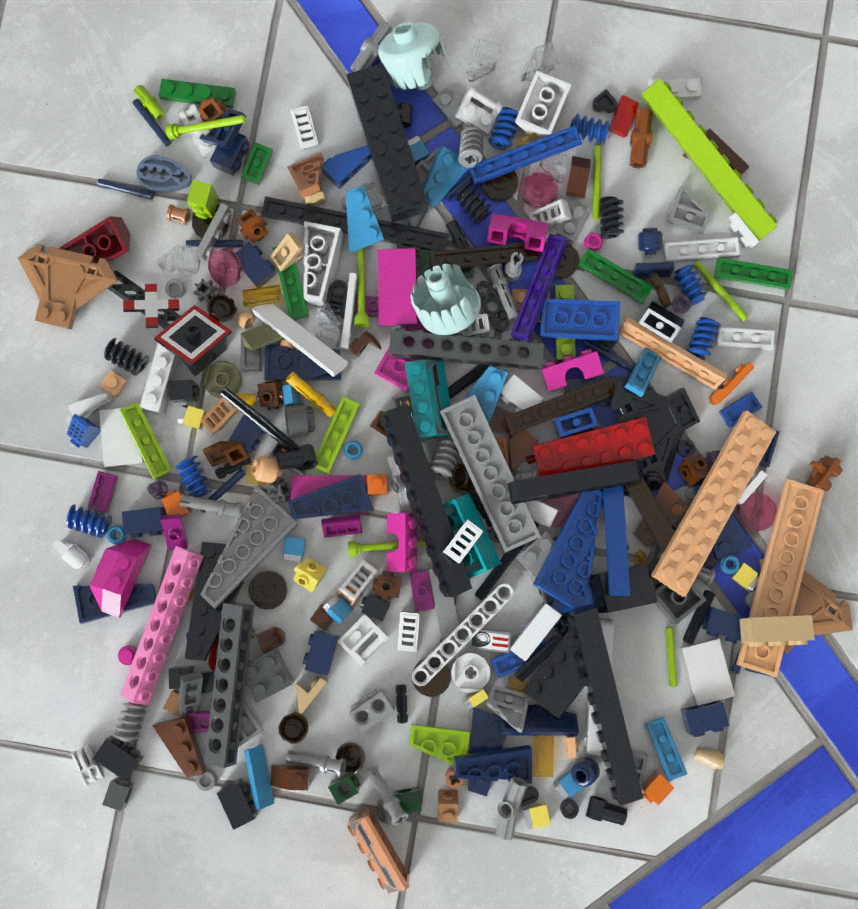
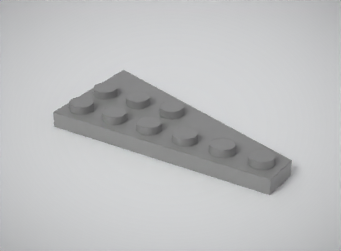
[200,485,298,609]

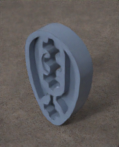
[137,155,192,193]

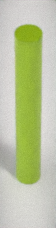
[665,627,677,687]

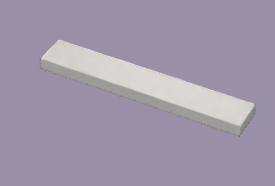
[252,299,348,377]

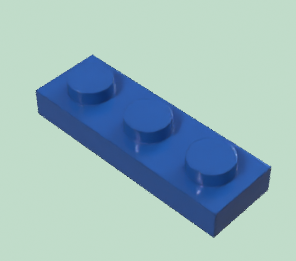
[490,637,549,678]

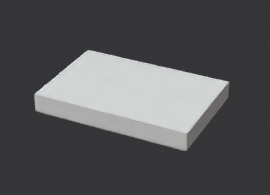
[99,408,144,468]
[681,638,735,706]

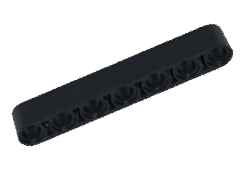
[507,461,642,504]

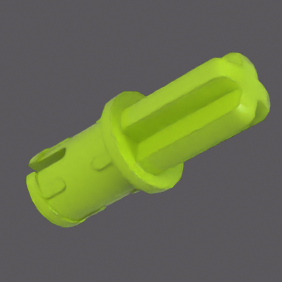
[134,85,166,120]

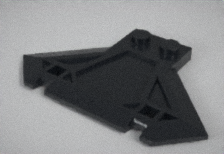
[610,380,700,482]

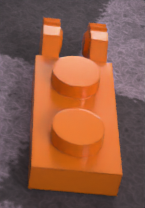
[709,362,755,405]

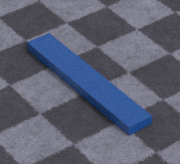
[469,125,582,186]
[603,486,630,596]

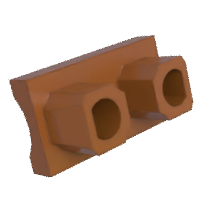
[806,455,843,491]

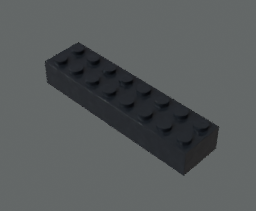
[346,64,428,223]

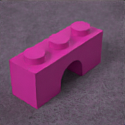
[487,213,548,252]
[540,348,604,391]
[387,513,418,572]

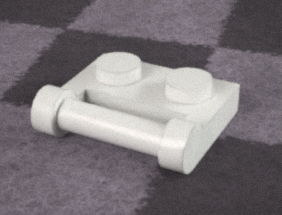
[455,85,502,135]
[337,614,389,666]

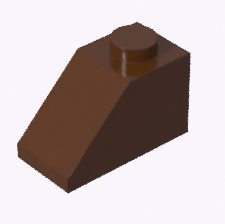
[508,430,539,472]
[271,765,311,790]

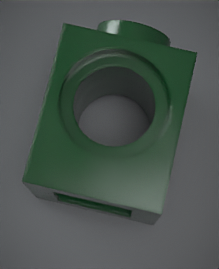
[328,772,361,805]
[395,786,422,813]

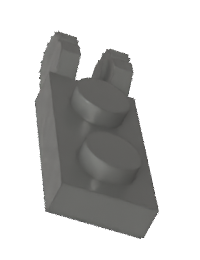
[178,672,203,716]

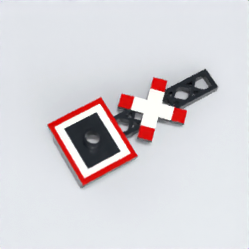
[108,270,232,377]

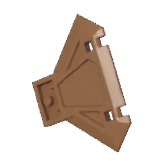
[18,244,118,330]
[759,558,853,653]

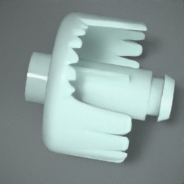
[378,22,447,90]
[411,264,481,335]

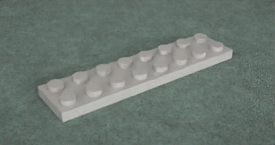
[440,395,541,552]

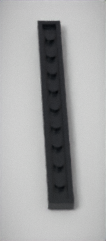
[261,196,449,251]

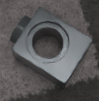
[102,777,134,811]

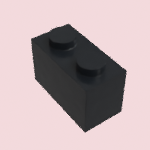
[639,301,685,343]
[93,735,144,781]
[216,778,259,830]

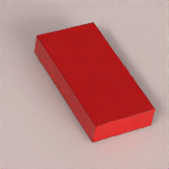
[608,95,639,138]

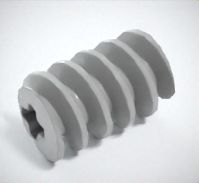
[458,126,484,168]
[429,437,459,480]
[113,701,148,743]

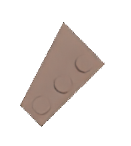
[287,152,324,198]

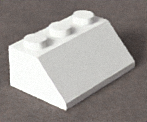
[515,71,572,139]

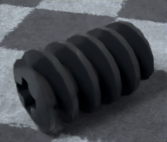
[454,181,492,224]
[599,196,624,239]
[104,338,149,376]

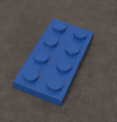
[540,299,621,341]

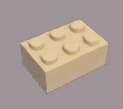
[739,615,815,647]

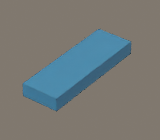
[625,347,661,397]
[645,717,687,781]
[244,745,274,810]

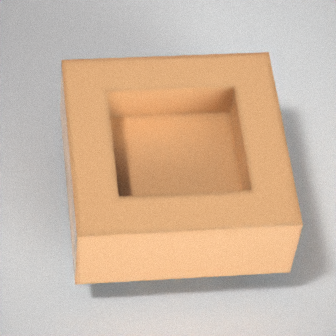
[99,370,128,397]
[565,736,579,758]

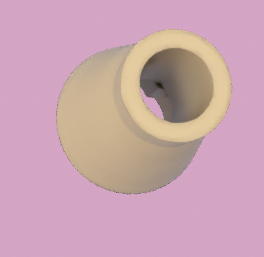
[694,747,725,770]

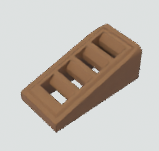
[201,397,238,434]

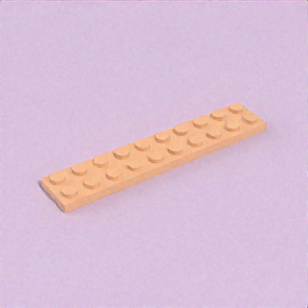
[651,410,776,597]
[736,479,824,677]

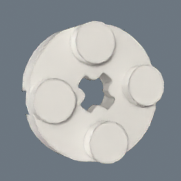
[451,652,490,693]

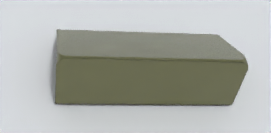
[241,324,285,351]

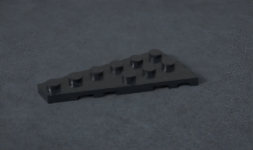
[184,542,245,661]

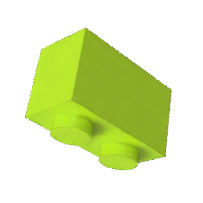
[187,180,219,219]

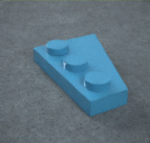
[422,146,468,207]
[346,185,385,253]
[463,365,508,423]

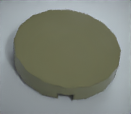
[203,361,242,399]

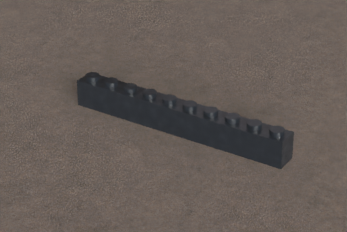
[380,404,472,597]
[568,604,644,805]

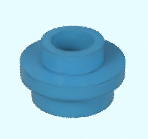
[344,441,363,460]
[107,525,127,545]
[720,555,740,574]

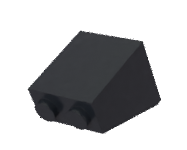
[589,563,657,613]

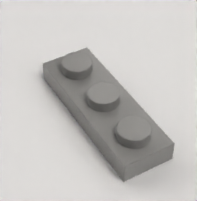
[195,203,232,261]

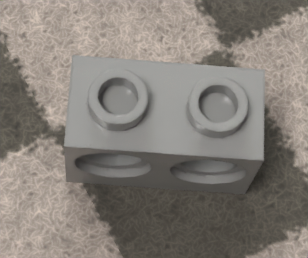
[349,689,395,734]

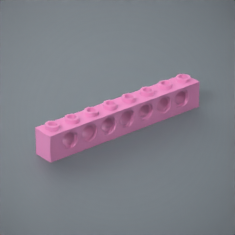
[120,546,204,705]

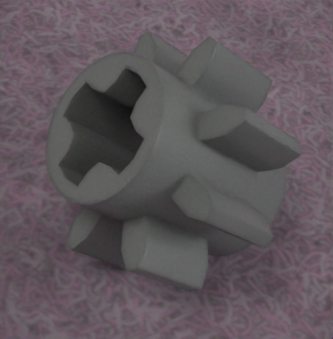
[193,278,218,302]
[267,478,291,502]

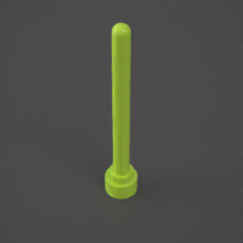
[165,115,246,140]
[354,248,370,328]
[348,539,426,557]

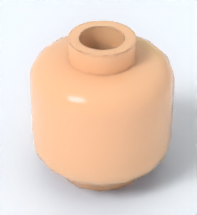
[252,456,282,483]

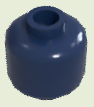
[638,228,663,255]
[571,757,600,787]

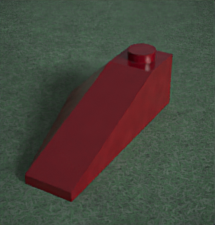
[58,216,130,263]

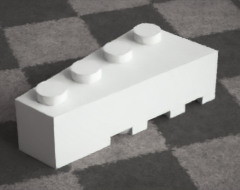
[304,221,345,307]

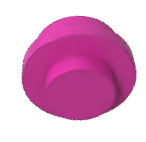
[584,233,603,252]
[118,645,137,665]

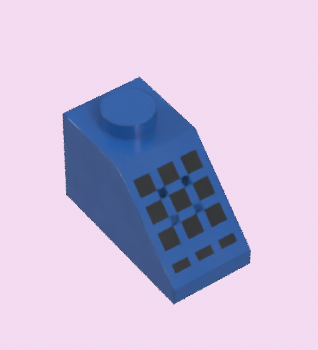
[67,414,101,448]

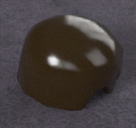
[207,294,237,323]
[449,464,476,494]
[278,712,309,744]
[335,742,365,774]

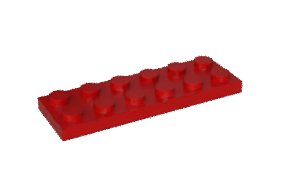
[532,416,655,476]

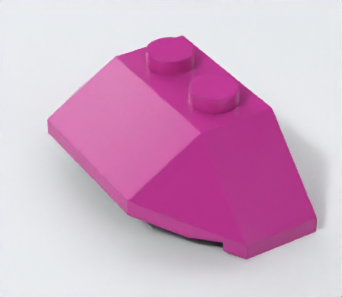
[89,539,152,618]

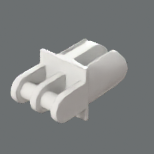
[53,540,90,569]
[71,744,105,786]

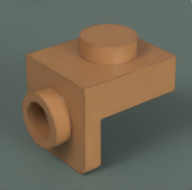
[438,790,458,822]

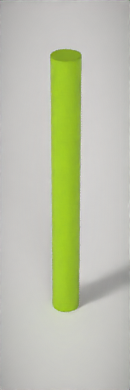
[593,145,602,220]
[695,261,749,321]

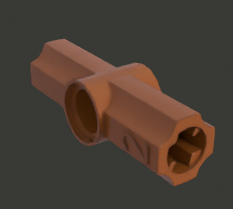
[629,108,653,169]

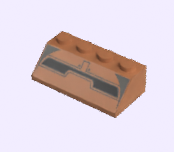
[347,806,410,894]

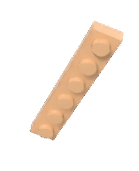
[618,316,727,390]

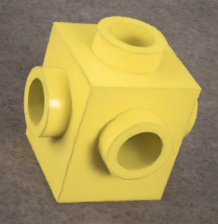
[293,557,327,592]

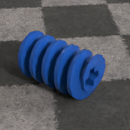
[488,107,519,151]
[570,113,609,145]
[672,264,708,307]
[686,317,721,360]
[176,456,212,497]
[66,504,112,538]

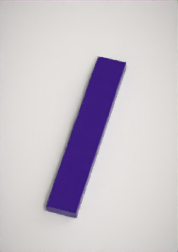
[510,234,568,341]

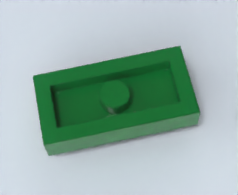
[241,143,273,185]

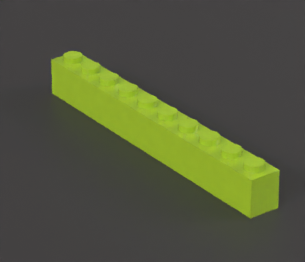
[641,79,778,241]

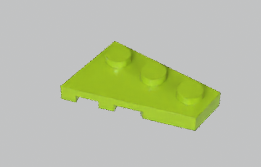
[409,724,470,766]

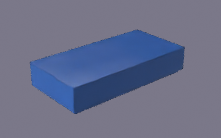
[719,392,762,428]

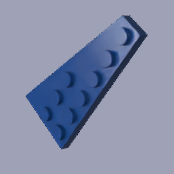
[533,490,603,609]

